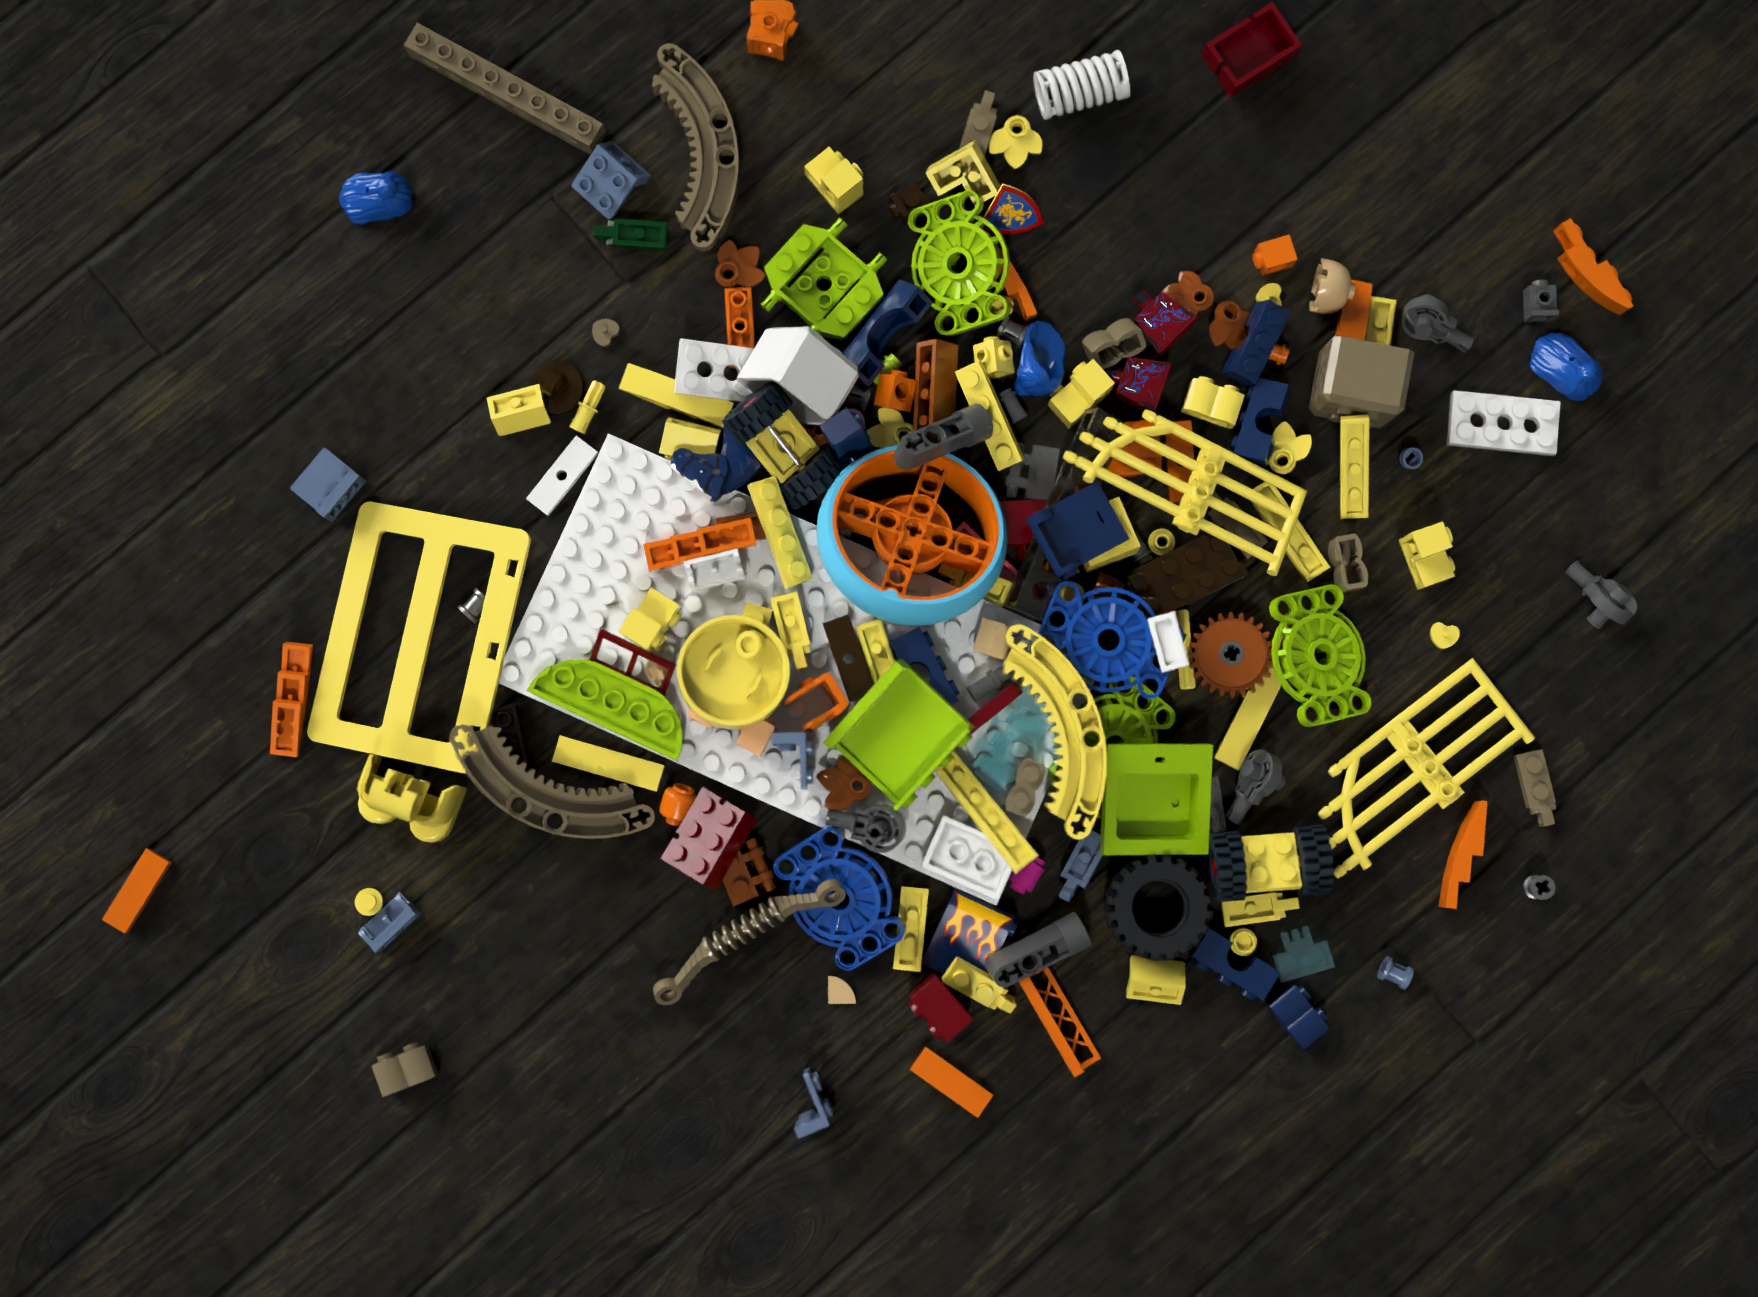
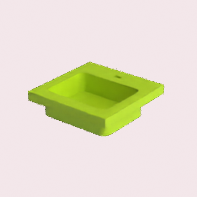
[1100,743,1213,855]

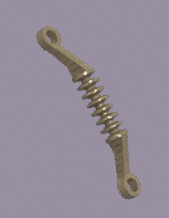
[653,879,846,1005]

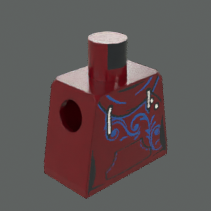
[1133,289,1199,356]
[1105,357,1171,413]

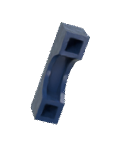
[843,279,933,387]

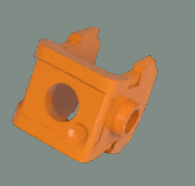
[747,0,798,61]
[784,673,848,733]

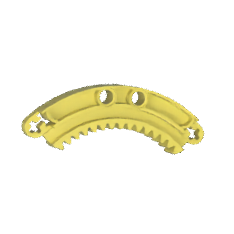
[1003,624,1107,840]

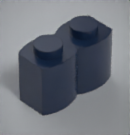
[1266,984,1329,1050]

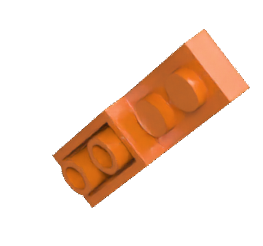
[1553,218,1633,315]

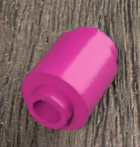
[1008,857,1045,895]

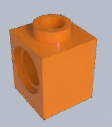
[1253,235,1298,276]
[874,370,917,412]

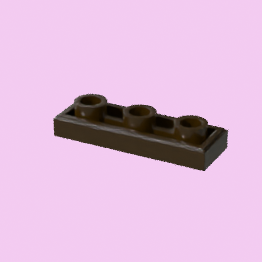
[822,614,873,702]
[491,704,530,771]

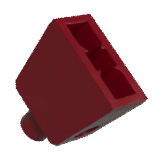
[1000,499,1049,563]

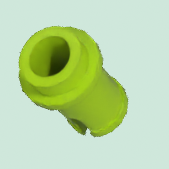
[873,353,902,386]

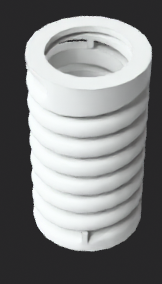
[1033,50,1130,120]

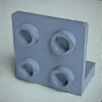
[572,141,652,219]
[290,448,366,522]
[772,732,813,790]
[794,1067,834,1139]

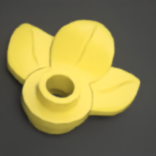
[989,116,1042,169]
[867,408,913,448]
[1269,421,1312,474]

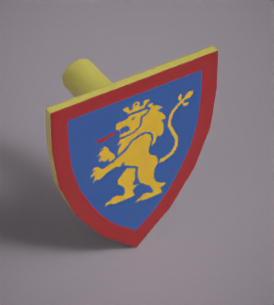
[983,184,1043,234]

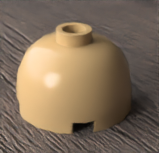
[1309,258,1356,314]

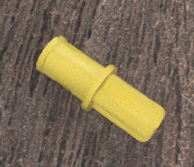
[569,381,605,434]

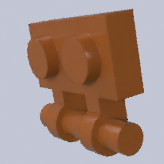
[722,838,776,906]

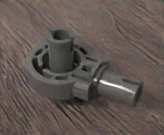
[1401,294,1474,353]
[1565,560,1638,629]
[1225,749,1286,825]
[826,804,906,853]

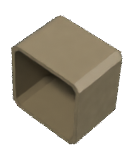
[1309,336,1415,428]

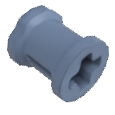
[1377,956,1414,990]

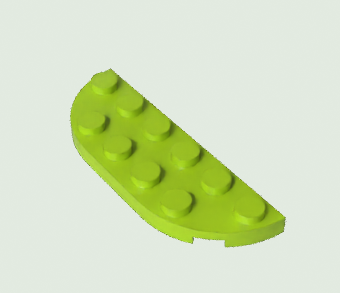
[526,659,683,762]

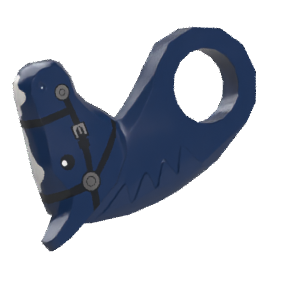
[670,425,764,502]

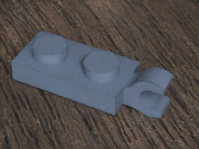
[1059,830,1103,903]

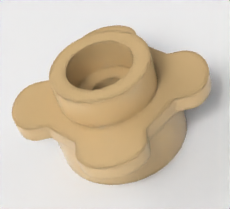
[645,660,668,687]

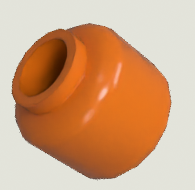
[659,783,697,826]

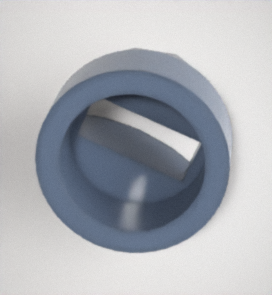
[1399,448,1423,469]

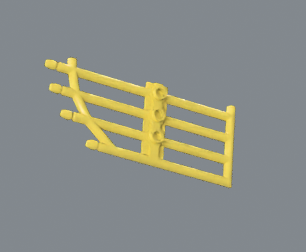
[1063,409,1307,576]
[1318,658,1535,879]

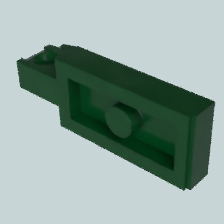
[593,218,668,251]

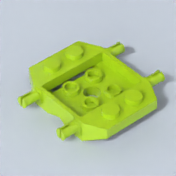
[761,218,887,340]

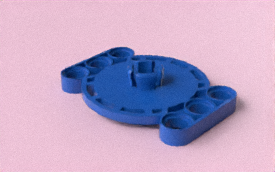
[1035,581,1184,699]
[774,826,906,971]

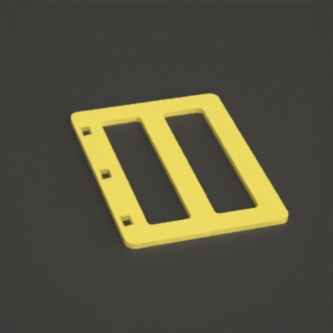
[307,502,531,774]

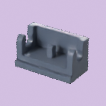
[358,892,421,953]

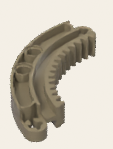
[652,43,740,251]
[449,724,655,839]

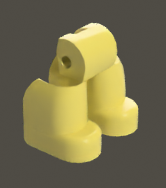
[357,754,467,843]

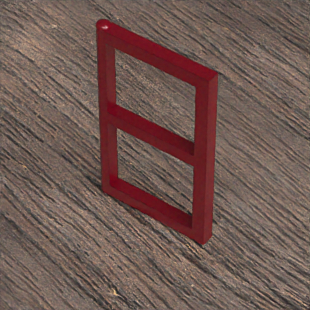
[589,629,677,697]

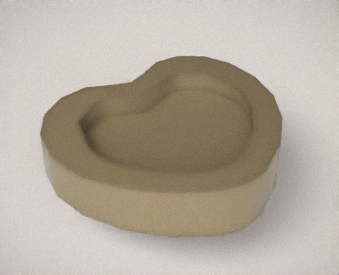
[592,319,620,347]

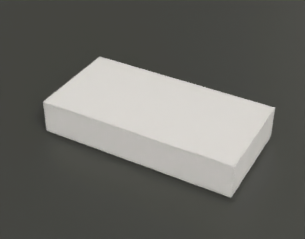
[1148,611,1189,673]

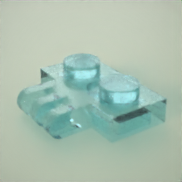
[1272,926,1335,982]

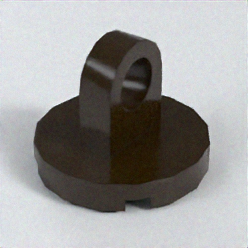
[530,361,584,415]

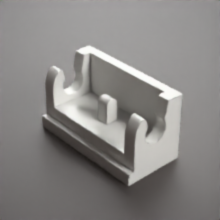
[684,549,746,592]

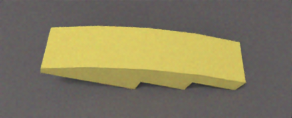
[619,363,734,428]

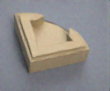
[828,976,856,1004]

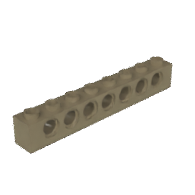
[404,23,606,155]

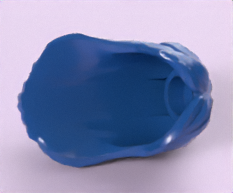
[339,171,413,224]
[1014,321,1065,396]
[1530,333,1602,401]

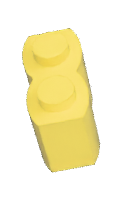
[1181,376,1245,429]

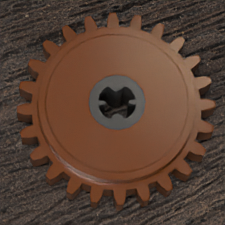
[1188,612,1273,699]

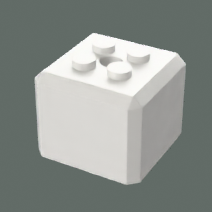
[737,326,859,425]

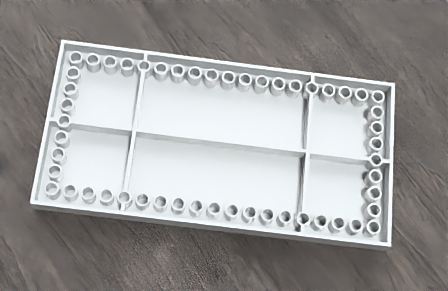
[499,434,1095,906]

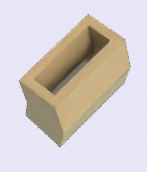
[973,618,1014,661]

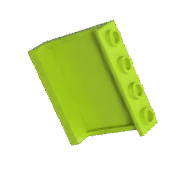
[823,658,975,811]

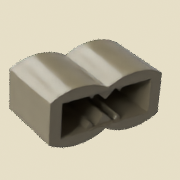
[1082,318,1147,369]
[1328,533,1368,593]
[1004,758,1046,818]
[371,1041,439,1097]

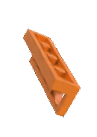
[1019,967,1101,1077]

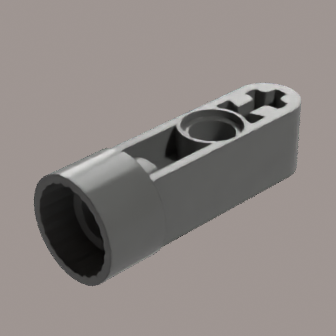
[893,403,993,470]
[985,912,1091,987]

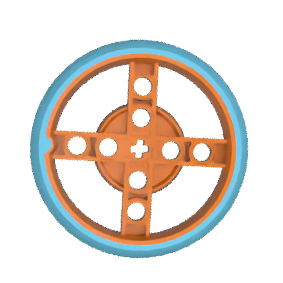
[817,445,1008,626]

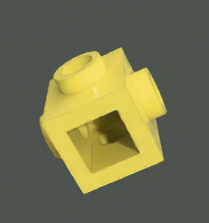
[973,336,1014,379]

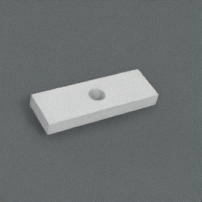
[526,436,598,516]

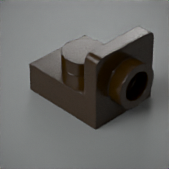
[888,183,930,224]

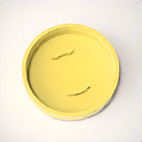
[677,615,790,729]

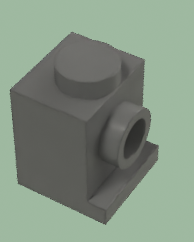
[1523,280,1559,322]

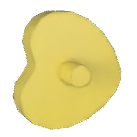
[1256,283,1282,306]
[1430,622,1460,649]

